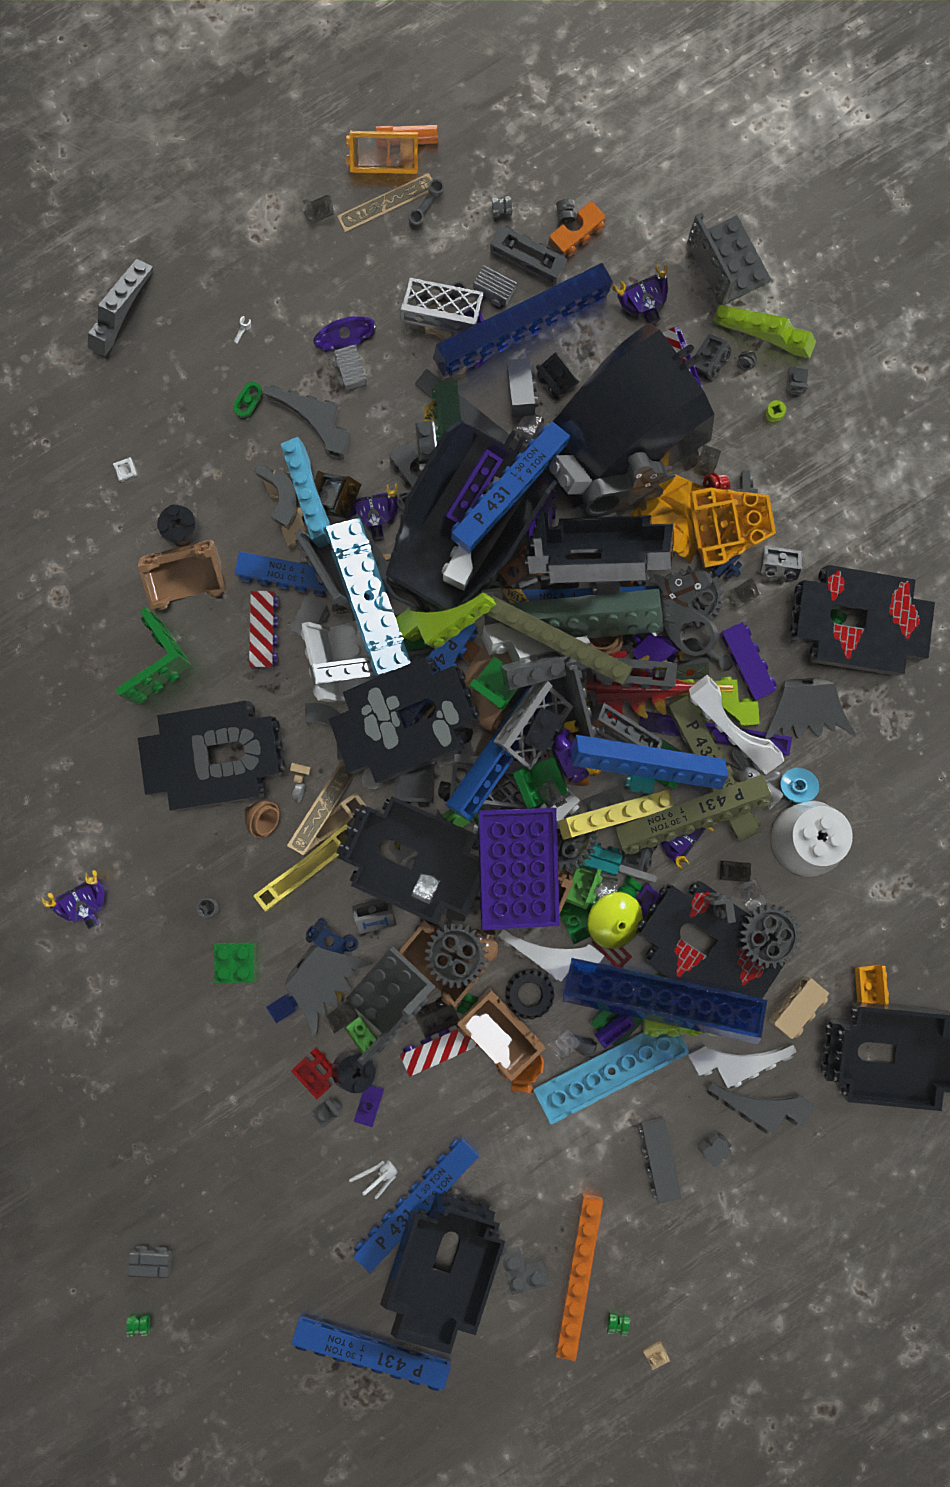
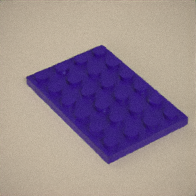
[478,808,560,930]

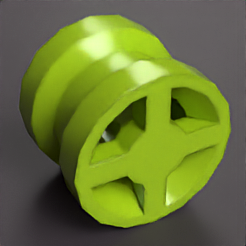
[765,400,786,423]

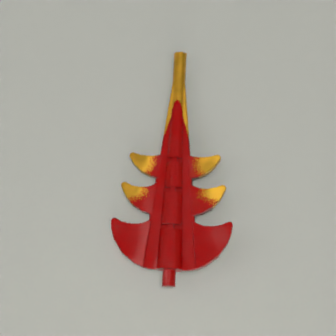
[587,650,733,720]

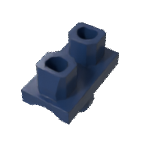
[709,554,742,580]

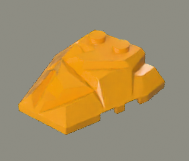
[629,472,704,563]
[690,488,776,567]

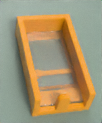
[346,130,418,174]

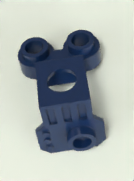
[306,917,358,955]

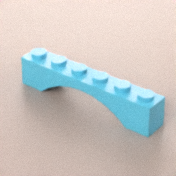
[281,437,331,548]

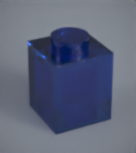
[266,993,298,1024]

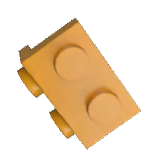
[854,965,889,1005]

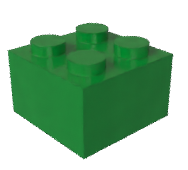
[214,942,257,983]

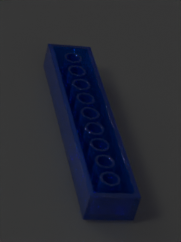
[433,263,613,377]
[563,958,768,1044]

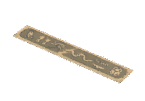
[337,173,432,232]
[287,762,355,855]

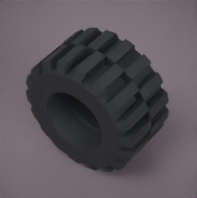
[505,969,555,1020]

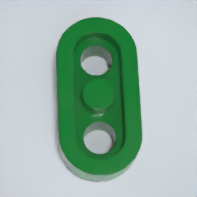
[233,382,263,418]

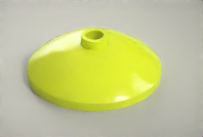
[587,892,643,949]

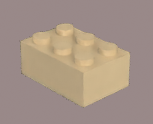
[768,976,830,1039]

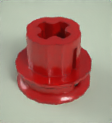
[703,473,730,490]

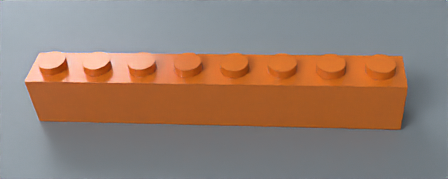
[555,1193,603,1361]

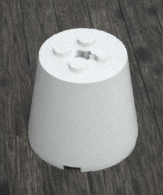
[770,800,853,877]

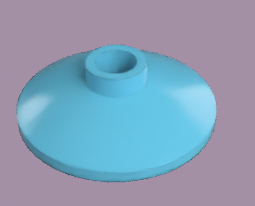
[780,768,819,803]

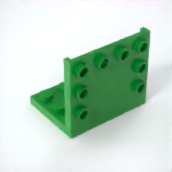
[115,607,192,705]

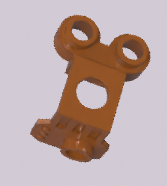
[498,545,543,589]

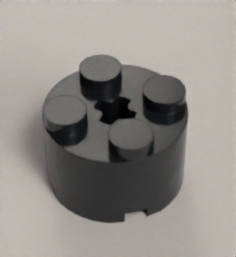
[157,504,199,547]
[332,1052,376,1093]

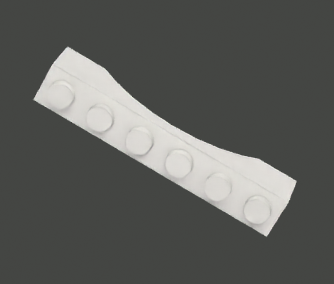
[441,476,500,591]
[689,675,784,775]

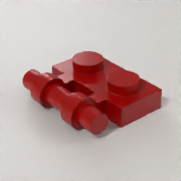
[291,1048,333,1100]

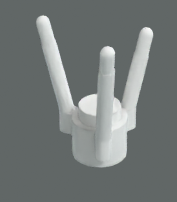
[349,1160,398,1199]

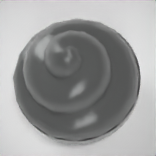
[738,351,757,370]
[438,781,451,801]

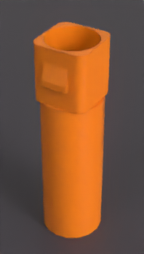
[376,125,438,147]

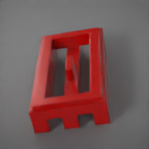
[591,940,632,970]

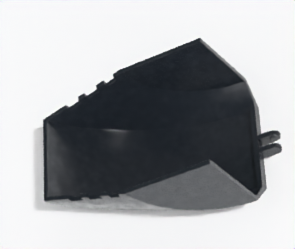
[547,323,715,507]
[386,421,558,611]

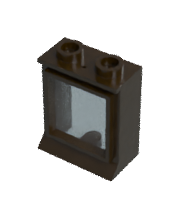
[314,470,362,519]

